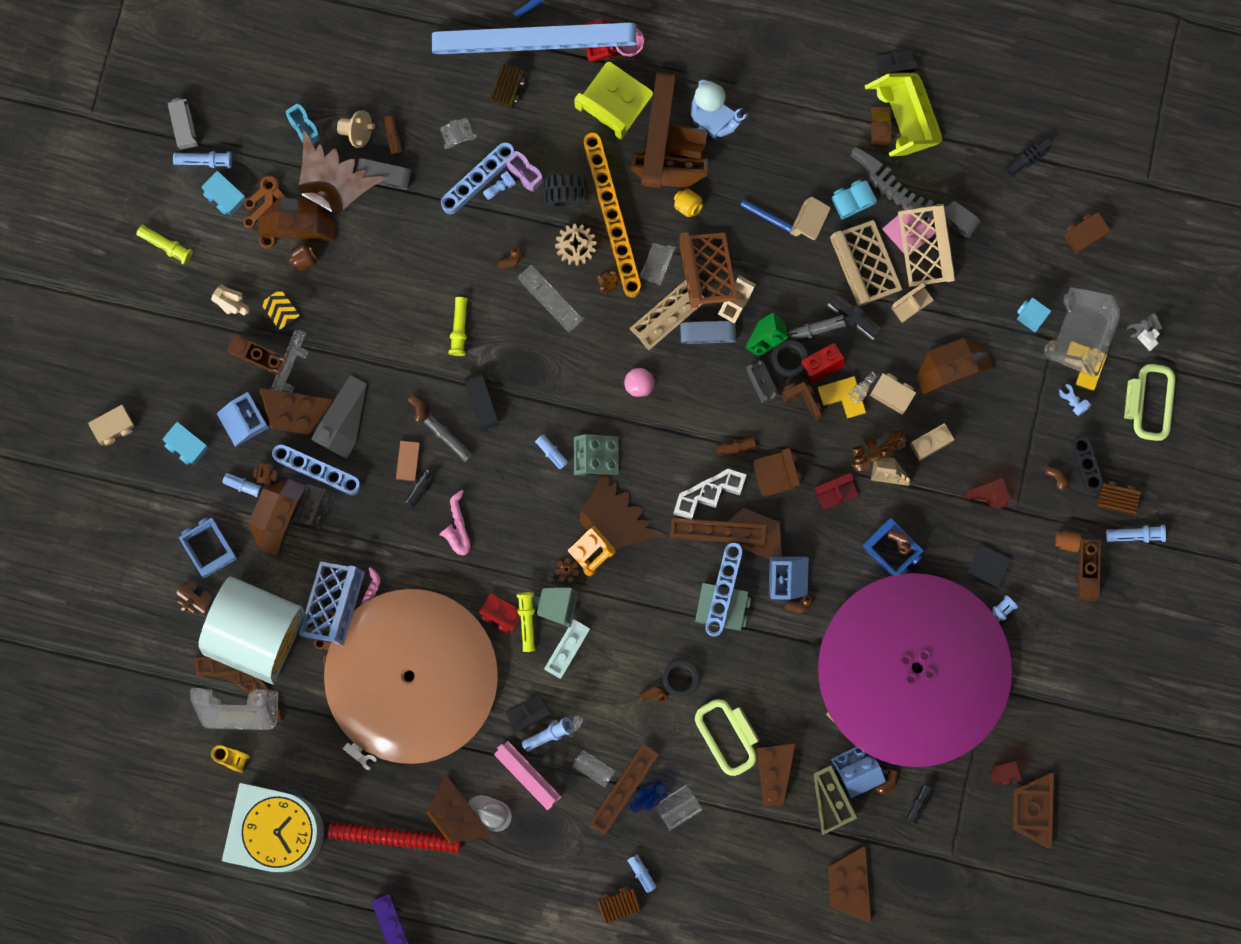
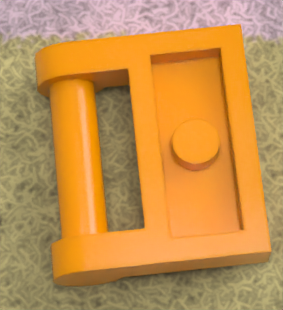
[568,526,616,576]

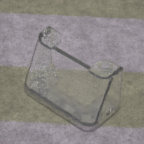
[1045,287,1120,376]
[190,688,278,730]

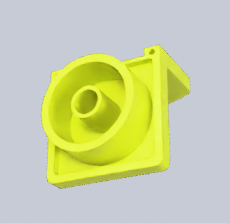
[574,62,653,140]

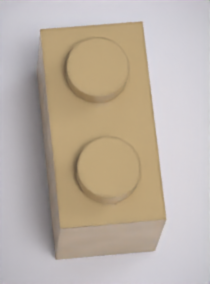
[870,373,916,415]
[88,405,135,446]
[910,423,954,461]

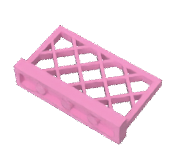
[494,741,561,811]

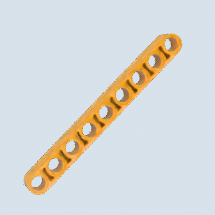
[584,133,641,297]

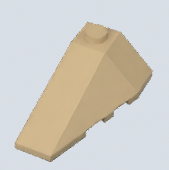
[871,457,911,486]

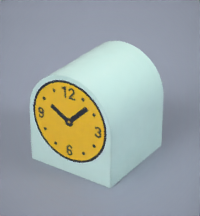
[199,576,305,685]
[222,783,324,872]

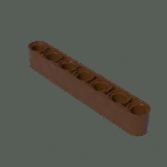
[641,72,676,188]

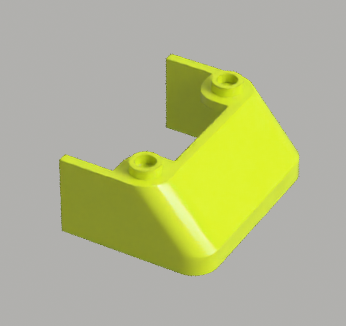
[865,73,942,156]

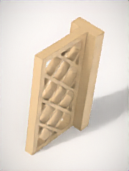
[898,204,955,287]
[830,220,902,307]

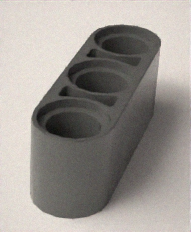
[356,159,412,190]

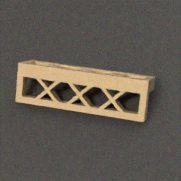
[629,280,704,350]

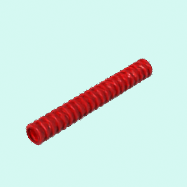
[328,822,461,853]

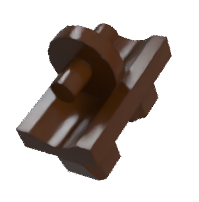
[176,580,212,615]

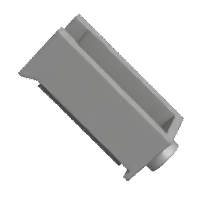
[168,98,198,151]

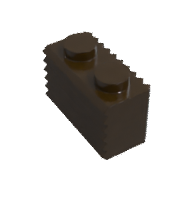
[490,64,526,109]

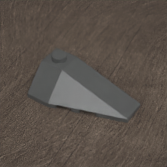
[312,375,367,460]

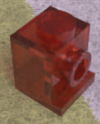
[990,761,1021,785]

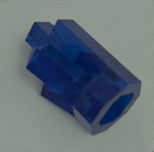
[629,781,668,813]

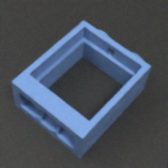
[179,517,237,579]

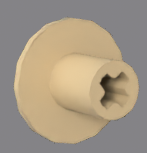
[337,110,375,148]

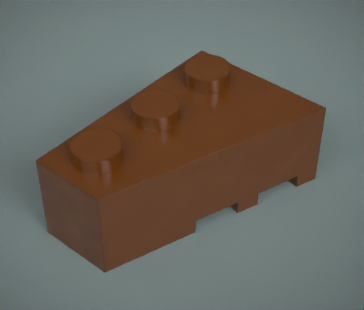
[756,744,795,807]

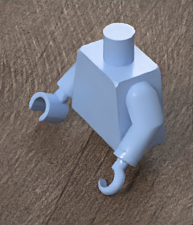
[691,80,748,138]

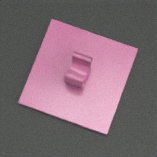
[882,209,936,255]

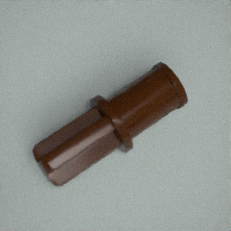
[384,116,402,154]

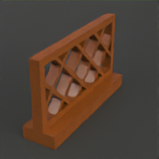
[679,233,737,308]

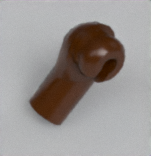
[498,247,522,269]
[408,394,427,423]
[1045,466,1069,490]
[784,595,813,614]
[875,770,899,794]

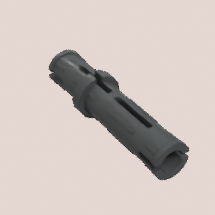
[789,314,847,340]
[424,414,473,462]

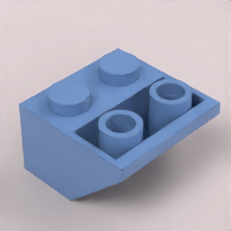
[217,392,269,447]
[769,557,809,599]
[831,747,886,798]

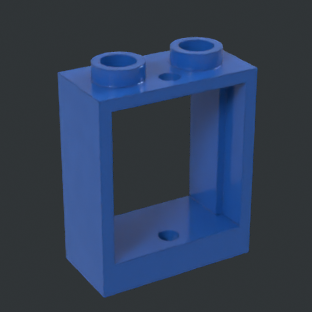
[862,518,923,576]

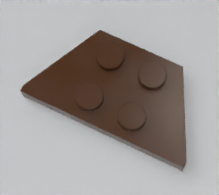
[259,388,332,434]
[728,508,782,560]
[1012,773,1054,849]
[426,776,492,843]
[828,847,871,922]

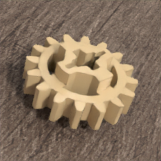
[555,224,597,266]

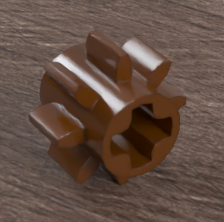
[253,463,277,485]

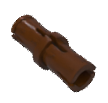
[716,437,756,456]

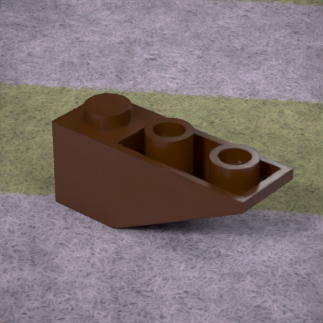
[227,334,287,375]
[1077,540,1101,601]

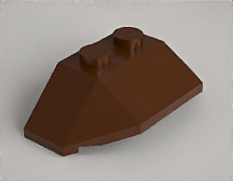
[631,150,708,188]
[258,198,335,241]
[916,338,995,395]
[248,479,307,557]

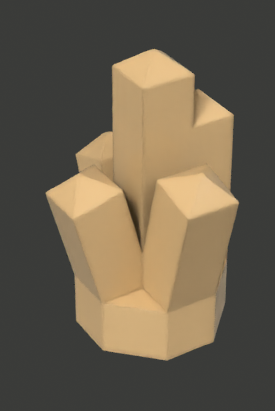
[211,284,249,315]

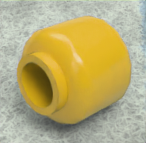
[674,189,703,217]

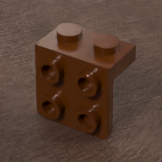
[782,382,823,422]
[753,448,802,497]

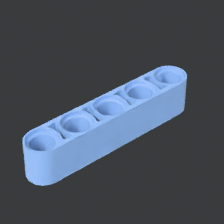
[441,143,514,214]
[272,445,361,495]
[705,543,742,637]

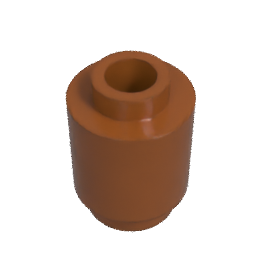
[1055,530,1084,553]

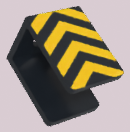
[260,289,302,333]

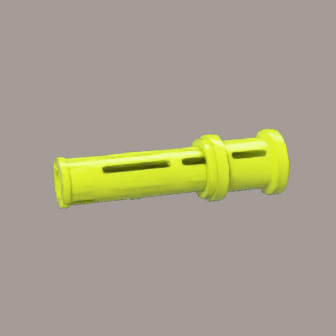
[137,225,193,265]
[448,297,468,356]
[517,592,535,652]

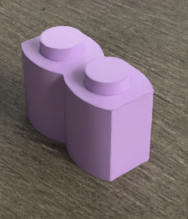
[506,151,543,192]

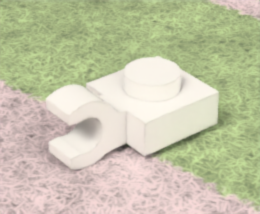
[1137,329,1160,351]
[343,743,377,770]

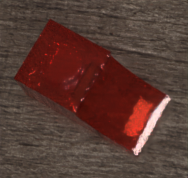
[965,478,1011,510]

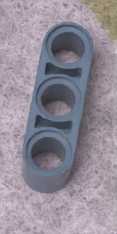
[680,321,736,344]

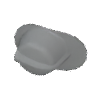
[468,795,512,832]

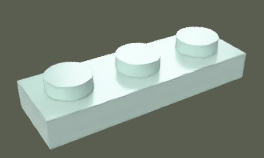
[544,619,590,679]

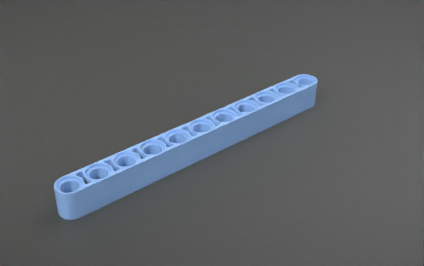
[432,23,637,54]

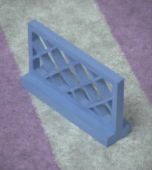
[298,561,365,645]

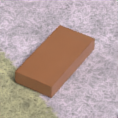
[396,441,420,481]

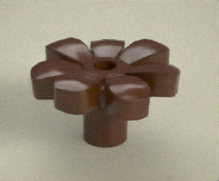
[597,271,617,294]
[555,558,579,583]

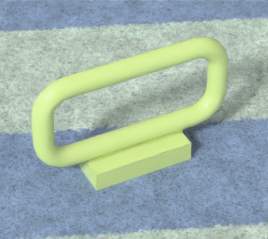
[1124,364,1175,441]
[695,699,760,776]

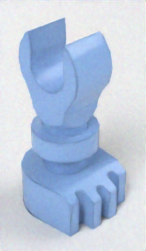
[483,171,516,200]
[1059,384,1091,416]

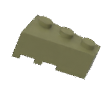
[813,765,859,835]

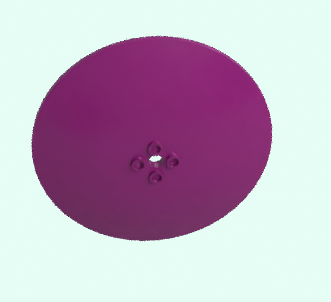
[818,573,1012,767]

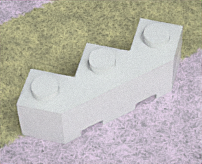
[674,469,746,519]

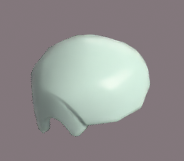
[694,81,726,112]

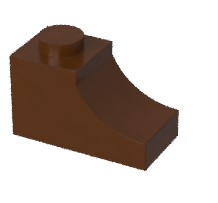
[871,107,891,146]

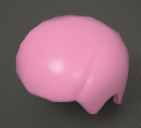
[615,28,645,57]
[624,368,655,397]

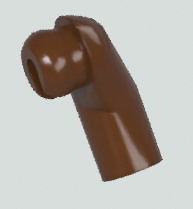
[888,529,911,554]
[639,686,668,702]

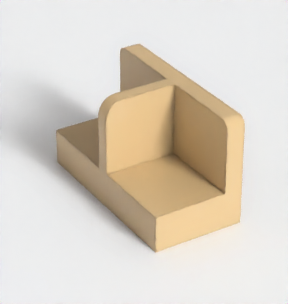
[790,197,830,240]
[891,282,933,323]

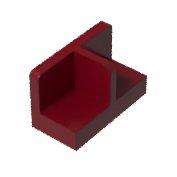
[814,473,858,510]

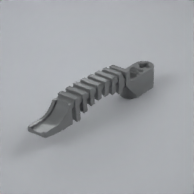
[850,147,981,238]

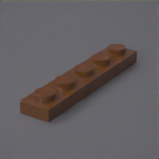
[670,518,768,546]
[589,744,659,835]

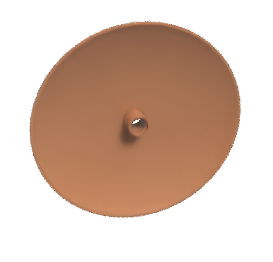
[324,589,498,764]

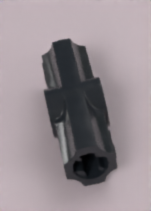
[827,294,882,341]

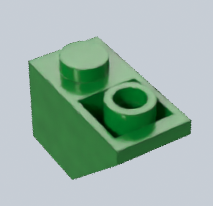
[746,313,788,357]

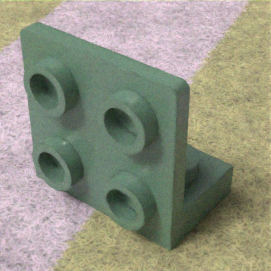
[574,434,619,475]

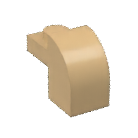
[718,275,756,323]

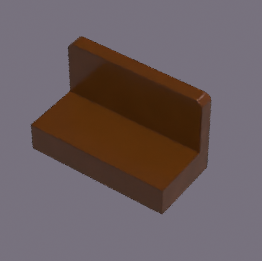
[665,124,707,159]

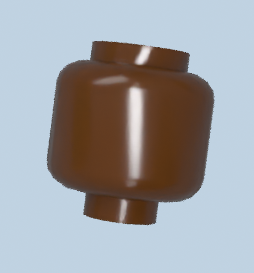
[289,243,319,271]

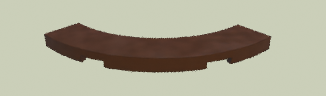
[194,657,282,725]

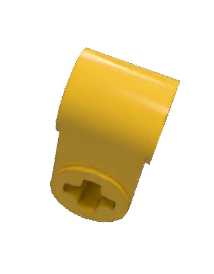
[211,745,250,774]

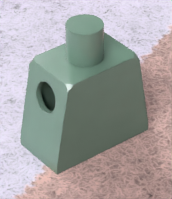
[532,588,578,627]

